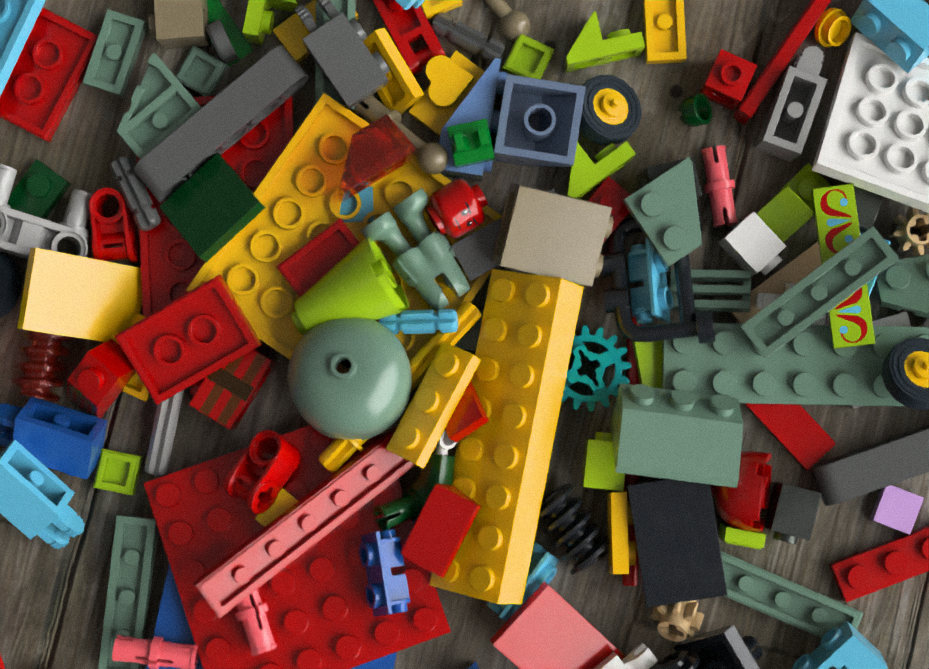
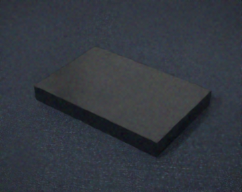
[626,479,728,607]

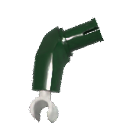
[373,429,457,531]

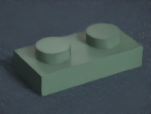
[82,9,148,98]

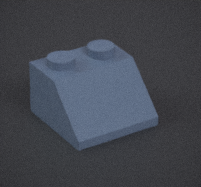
[493,74,586,167]

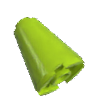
[291,238,410,335]

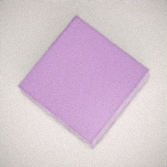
[869,485,924,535]

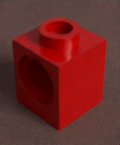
[699,49,757,111]

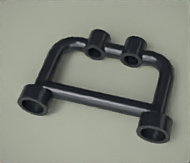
[602,200,716,344]

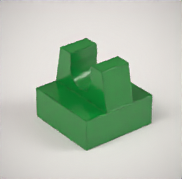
[447,119,495,169]

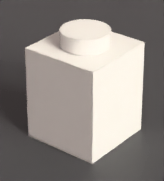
[718,211,786,276]

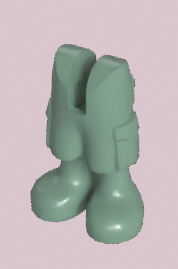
[361,188,470,312]

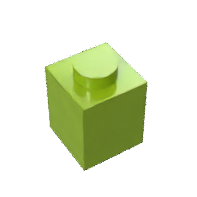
[580,432,625,491]

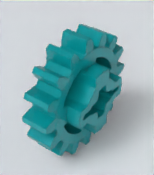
[561,325,632,412]

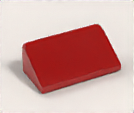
[400,484,481,577]

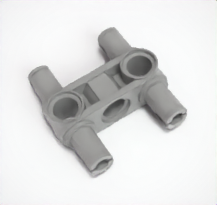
[0,164,93,260]

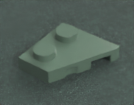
[117,52,201,160]
[623,157,702,268]
[875,254,929,319]

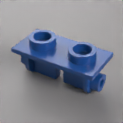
[359,529,411,617]

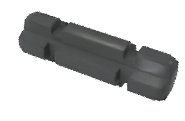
[431,12,505,63]
[110,156,161,231]

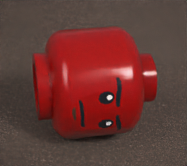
[425,178,488,239]

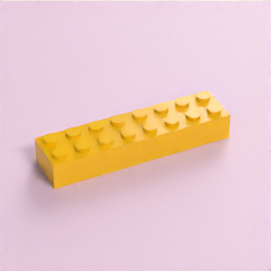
[430,269,584,604]

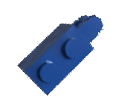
[0,397,108,480]

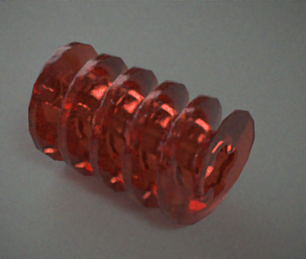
[10,331,75,401]

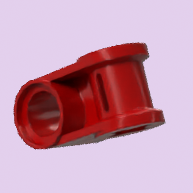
[89,188,140,262]
[223,430,300,514]

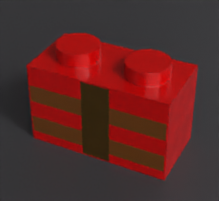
[189,349,277,430]

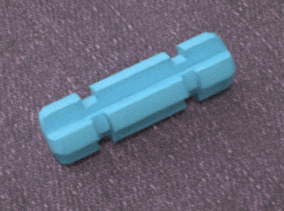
[379,309,459,334]

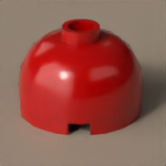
[710,451,772,532]

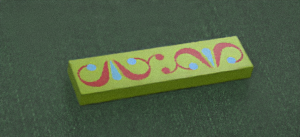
[811,184,875,349]

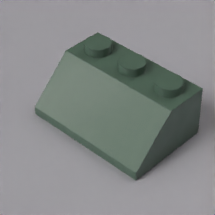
[610,383,743,488]

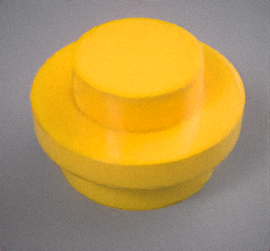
[814,7,852,47]

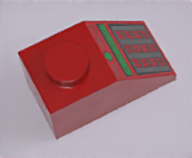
[67,338,136,418]

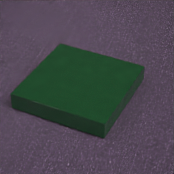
[160,153,266,262]

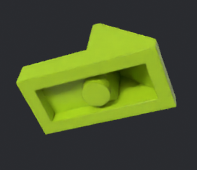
[242,0,298,45]
[564,11,645,73]
[566,141,636,199]
[756,163,831,242]

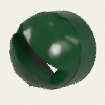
[678,93,712,127]

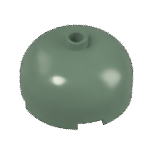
[287,318,412,440]

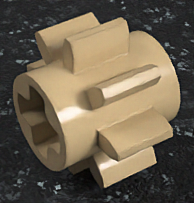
[889,207,929,257]
[651,600,704,642]

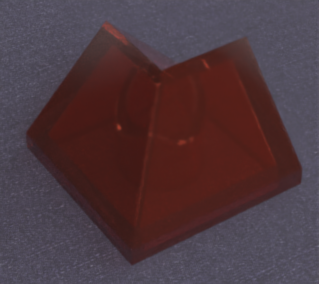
[338,114,416,203]

